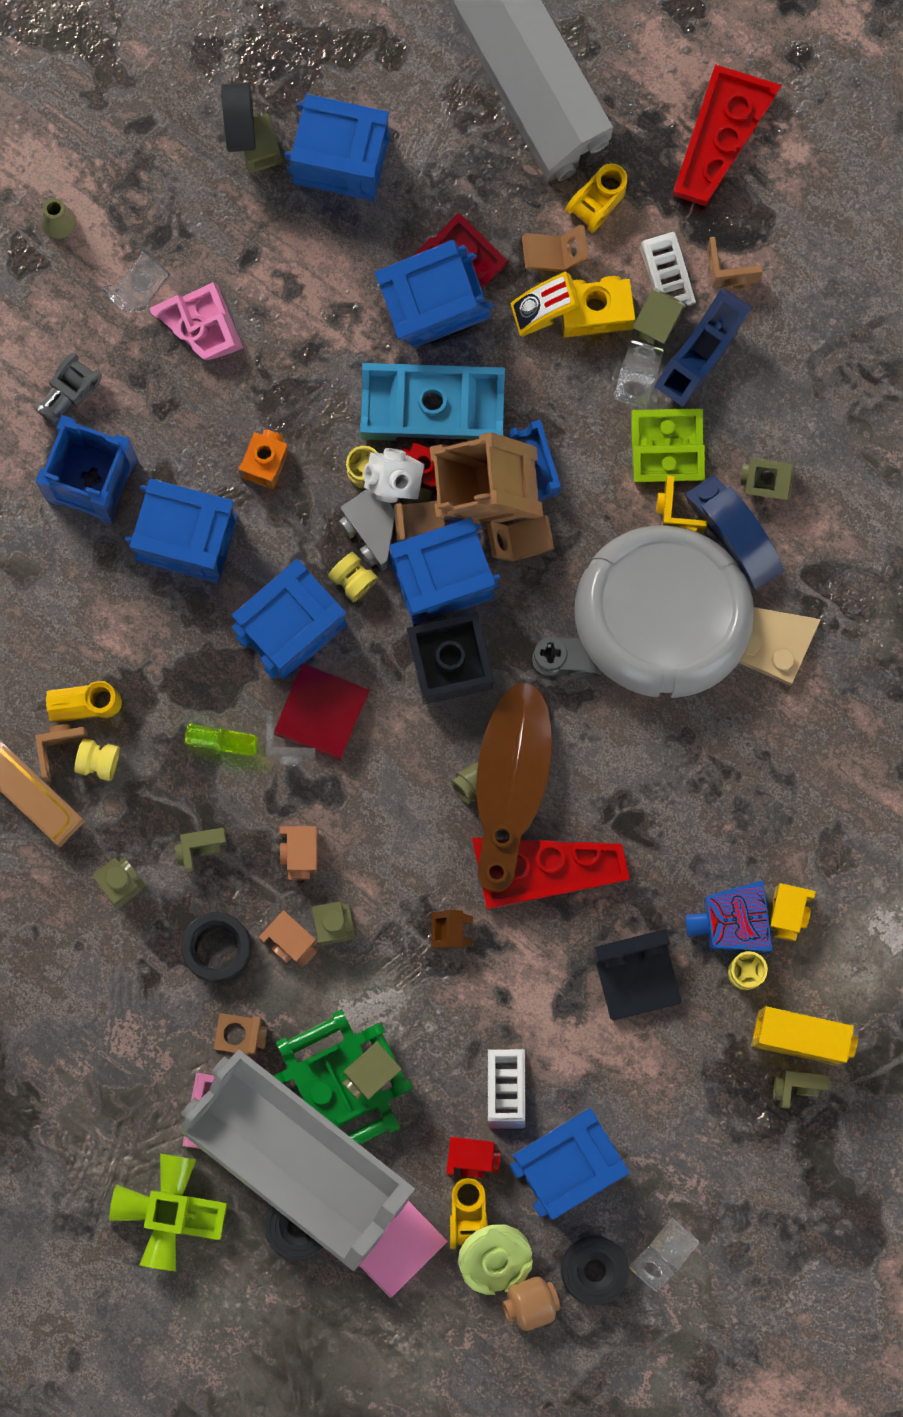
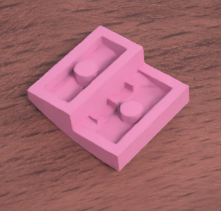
[359,1201,448,1298]

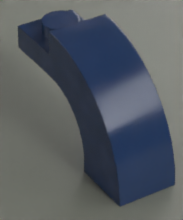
[654,288,753,407]
[685,475,784,591]

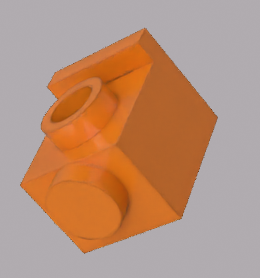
[238,430,289,490]

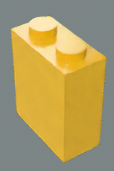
[751,1006,858,1066]

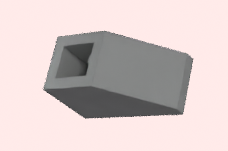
[339,489,395,572]

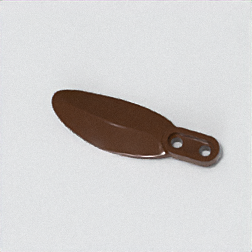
[476,683,552,893]

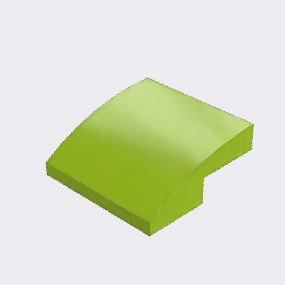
[631,408,705,482]

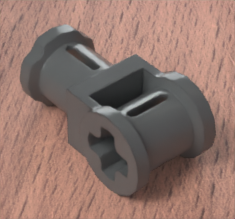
[33,353,102,427]

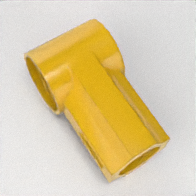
[46,681,122,723]

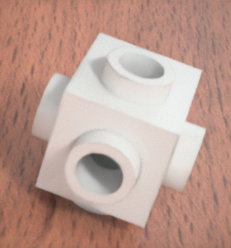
[363,448,424,503]

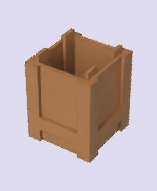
[430,432,543,530]

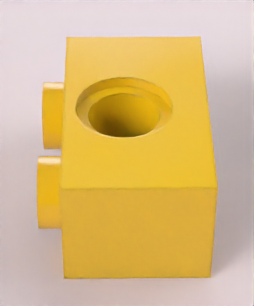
[560,276,635,338]

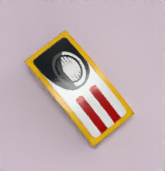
[510,272,580,337]

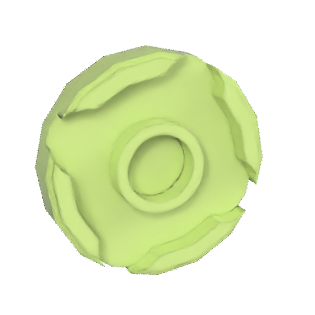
[458,1225,533,1295]

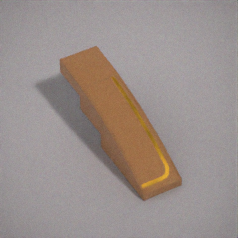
[0,741,85,848]

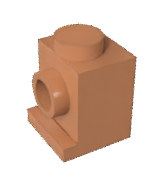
[280,826,318,880]
[259,910,317,968]

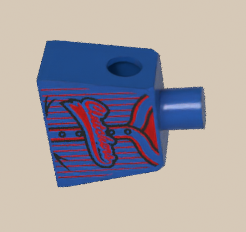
[684,881,772,954]

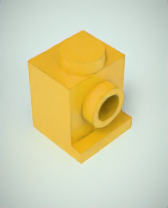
[769,883,816,941]

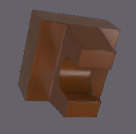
[431,910,473,950]

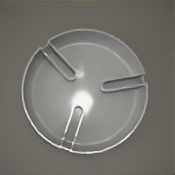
[574,525,754,698]

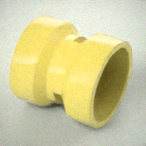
[346,446,378,489]
[328,552,378,602]
[74,738,120,781]
[728,951,768,990]

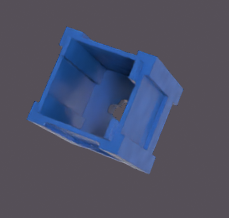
[285,94,390,202]
[374,240,495,348]
[35,415,138,525]
[125,478,238,584]
[389,517,500,626]
[231,558,348,682]
[509,1108,630,1220]

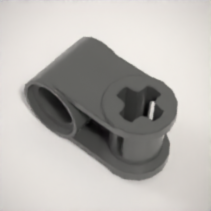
[532,637,601,679]

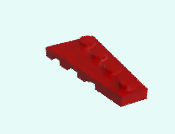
[672,64,782,206]
[472,837,630,910]

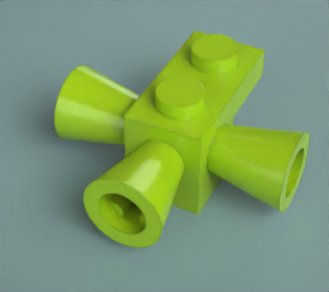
[109,1153,228,1272]

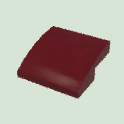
[413,212,510,289]
[273,664,369,761]

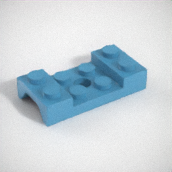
[360,363,505,442]

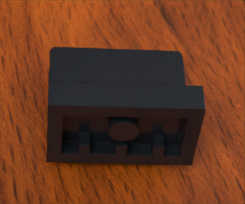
[592,929,681,1021]

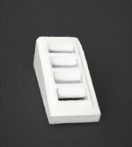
[640,232,696,307]
[488,1049,525,1129]

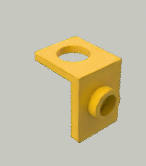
[656,476,707,534]

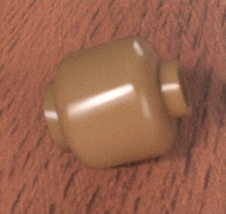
[502,1277,560,1331]

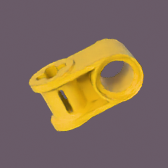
[565,163,627,233]
[450,1177,488,1249]

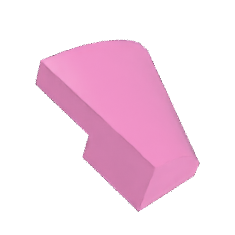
[149,282,243,360]

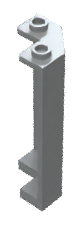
[449,0,613,183]
[179,1050,415,1271]

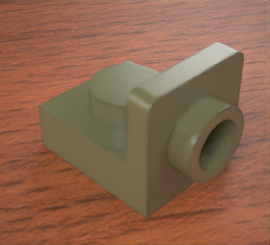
[175,828,228,873]
[773,1070,830,1109]

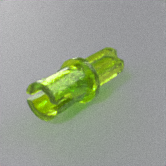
[184,722,258,757]

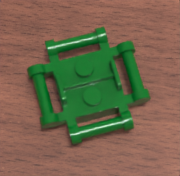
[273,1009,414,1145]

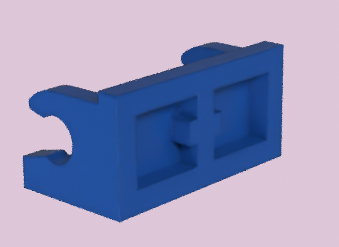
[508,420,561,501]

